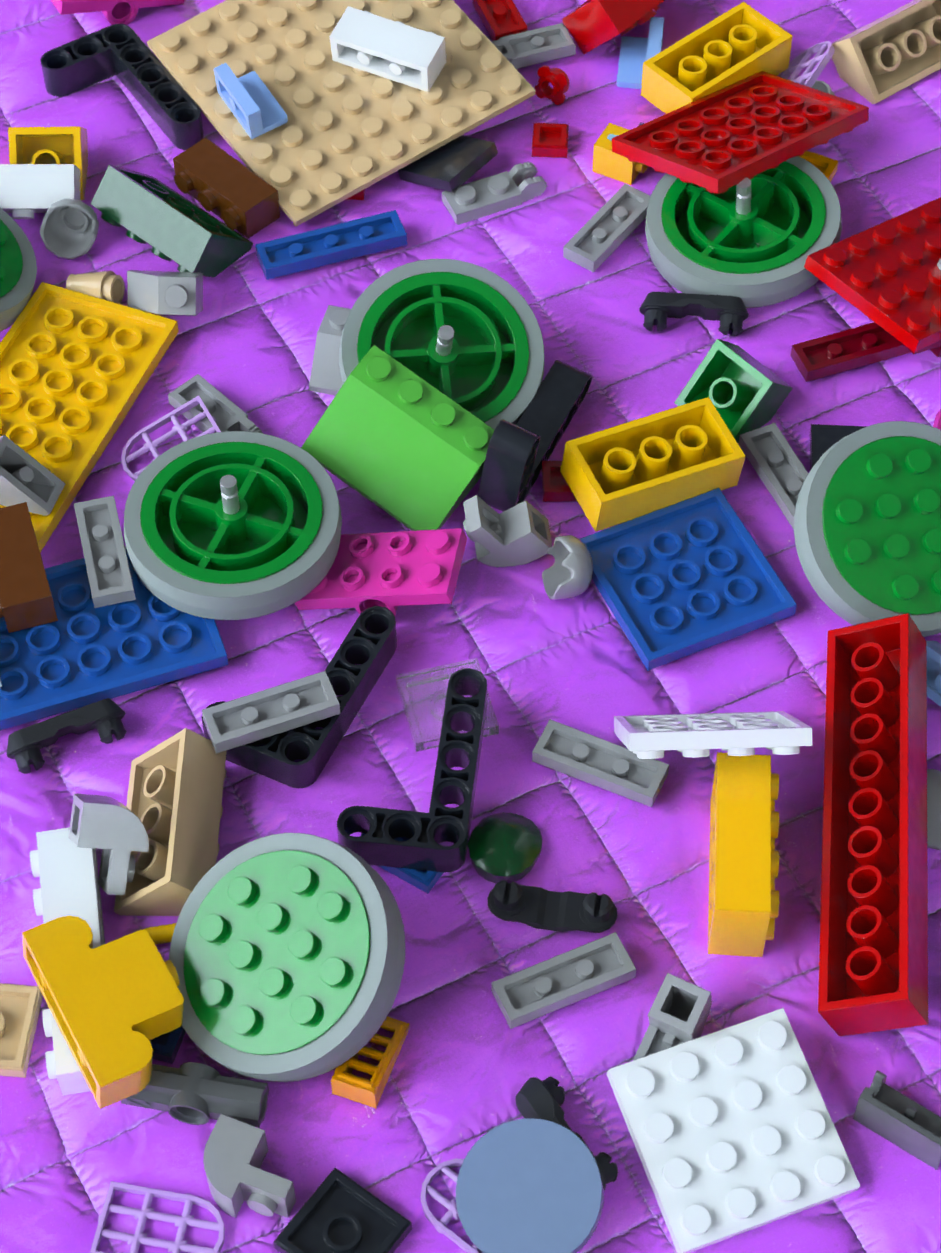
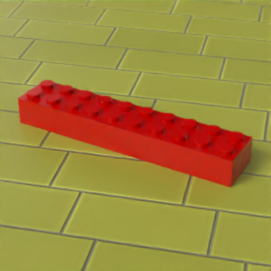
[818,613,928,1037]

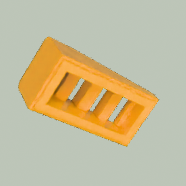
[331,1016,410,1108]

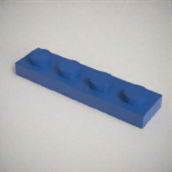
[255,210,407,280]

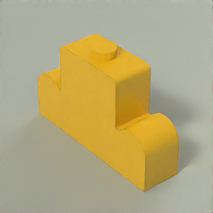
[22,915,184,1109]

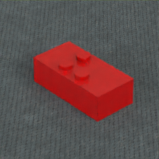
[561,0,664,54]

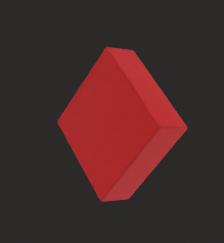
[532,123,569,158]

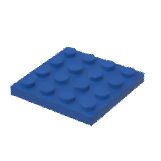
[580,488,797,671]

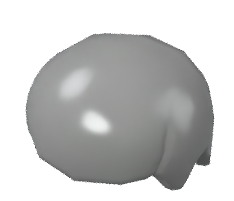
[40,198,99,259]
[542,535,593,600]

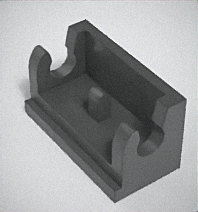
[853,1070,941,1170]

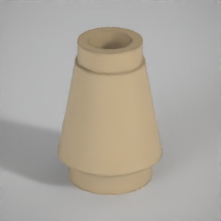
[66,271,125,304]

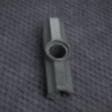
[121,1062,269,1127]

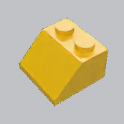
[8,127,88,200]

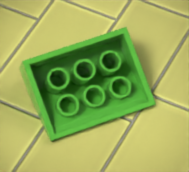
[301,345,495,531]

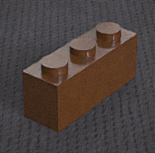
[173,137,280,239]
[0,502,58,633]

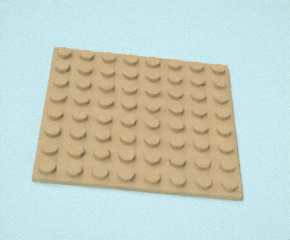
[147,0,535,227]

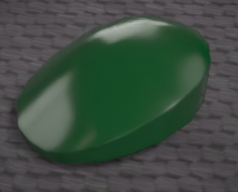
[468,812,542,883]

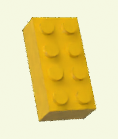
[641,2,793,114]
[560,397,746,532]
[708,752,779,957]

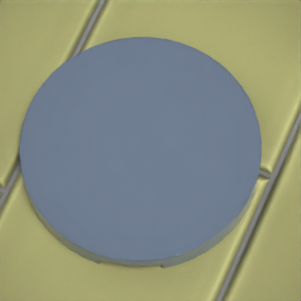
[456,1118,604,1253]

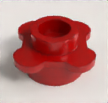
[534,65,569,105]

